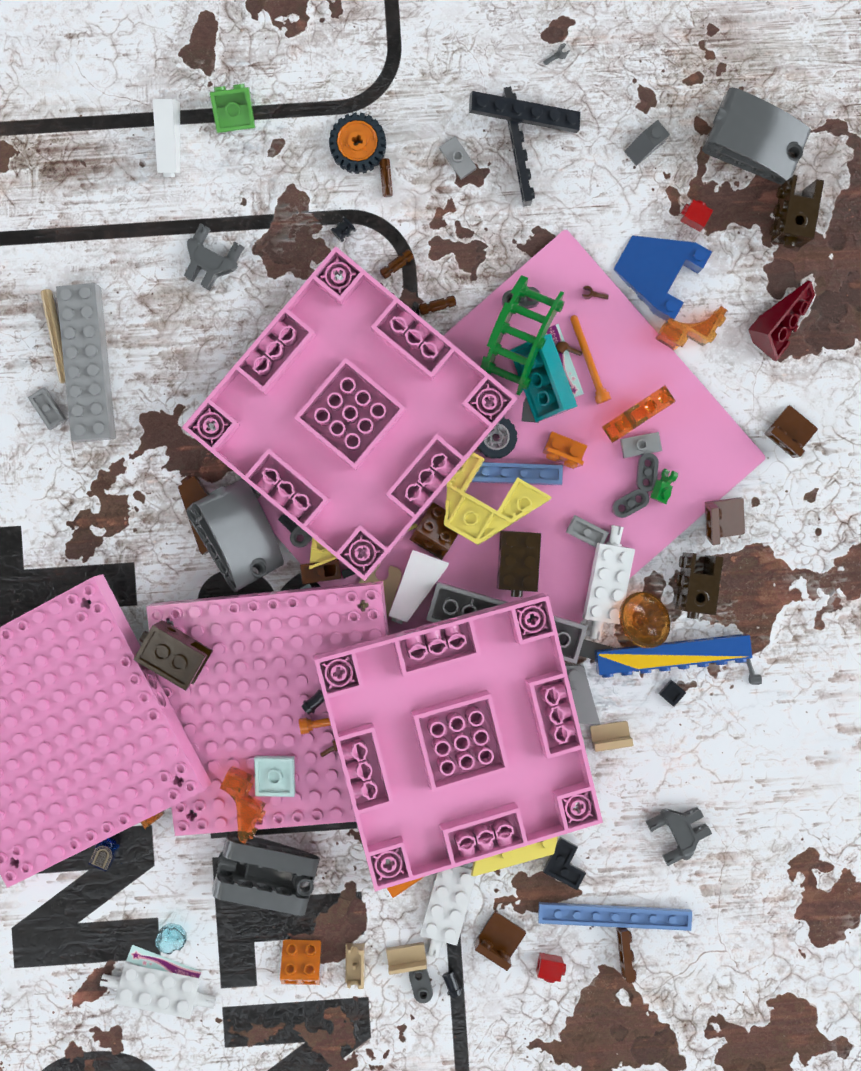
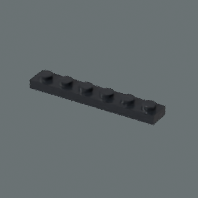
[502,86,535,207]
[469,91,581,133]

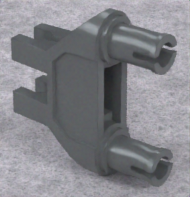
[184,223,245,291]
[645,807,712,866]

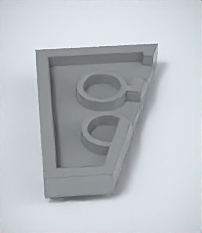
[565,665,600,724]

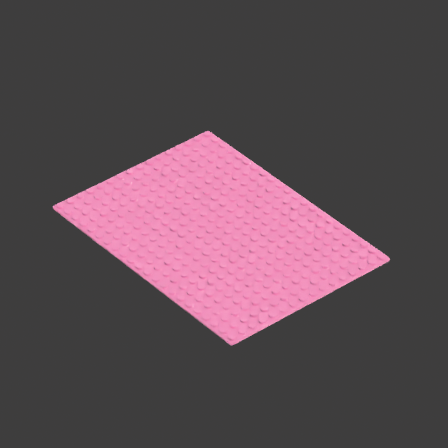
[257,230,765,635]

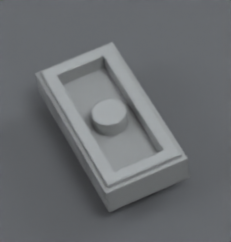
[439,136,477,180]
[28,387,67,430]
[620,432,662,458]
[566,515,609,548]

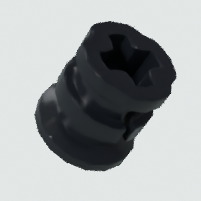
[331,216,356,242]

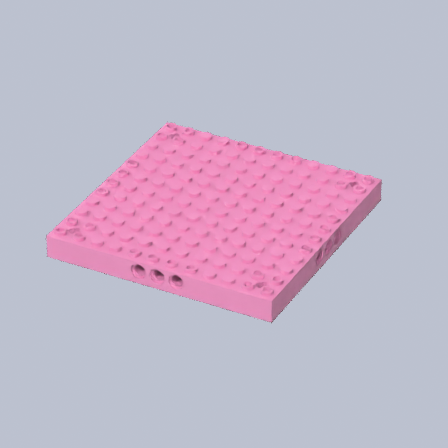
[182,246,518,581]
[0,574,212,888]
[146,581,389,836]
[313,593,603,891]

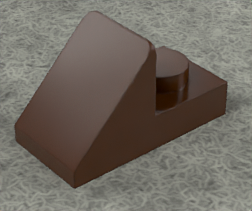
[300,560,341,584]

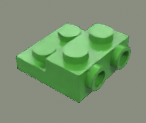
[210,84,256,133]

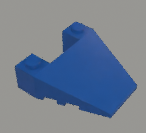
[613,236,712,323]

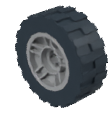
[478,417,518,459]

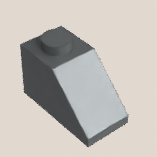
[624,120,670,166]

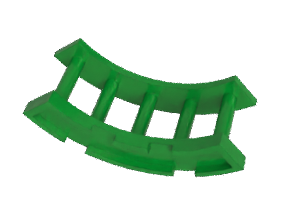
[480,275,565,396]

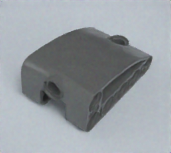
[702,87,811,185]
[186,479,284,592]
[212,832,320,916]

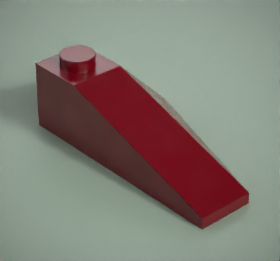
[748,280,815,361]

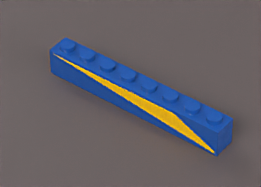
[594,634,752,678]

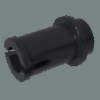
[302,689,325,714]
[442,971,462,998]

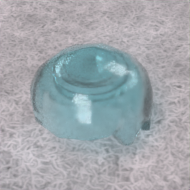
[155,923,187,955]

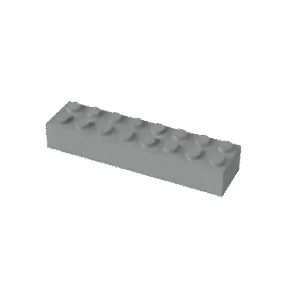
[56,283,116,443]
[426,581,587,664]

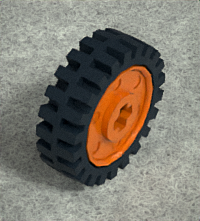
[329,112,386,174]

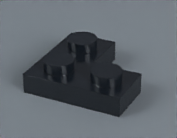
[543,837,586,890]

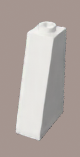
[153,99,180,177]
[389,550,449,624]

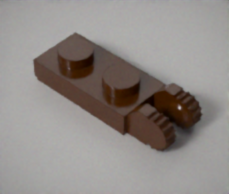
[616,927,637,984]

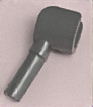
[543,43,570,66]
[746,659,762,685]

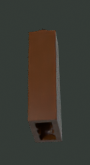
[178,475,209,555]

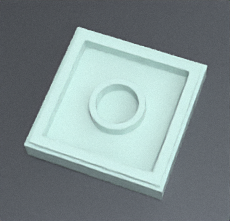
[254,756,295,797]

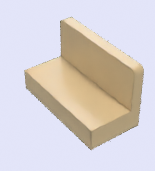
[590,721,634,752]
[386,942,427,975]

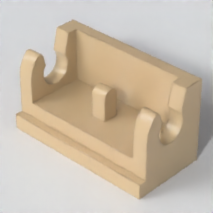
[345,943,365,989]

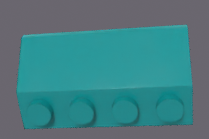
[510,334,578,422]

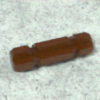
[380,158,393,197]
[380,249,414,279]
[419,295,456,315]

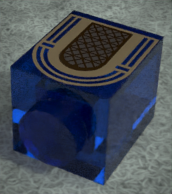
[89,838,120,871]

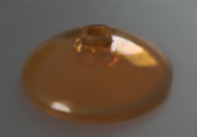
[619,592,671,649]

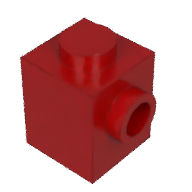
[680,199,713,232]
[536,952,566,983]

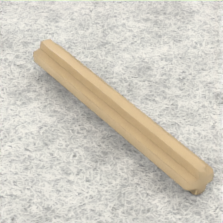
[40,289,66,384]

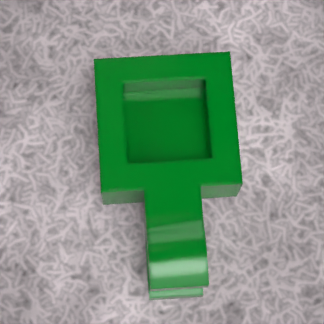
[650,469,678,504]

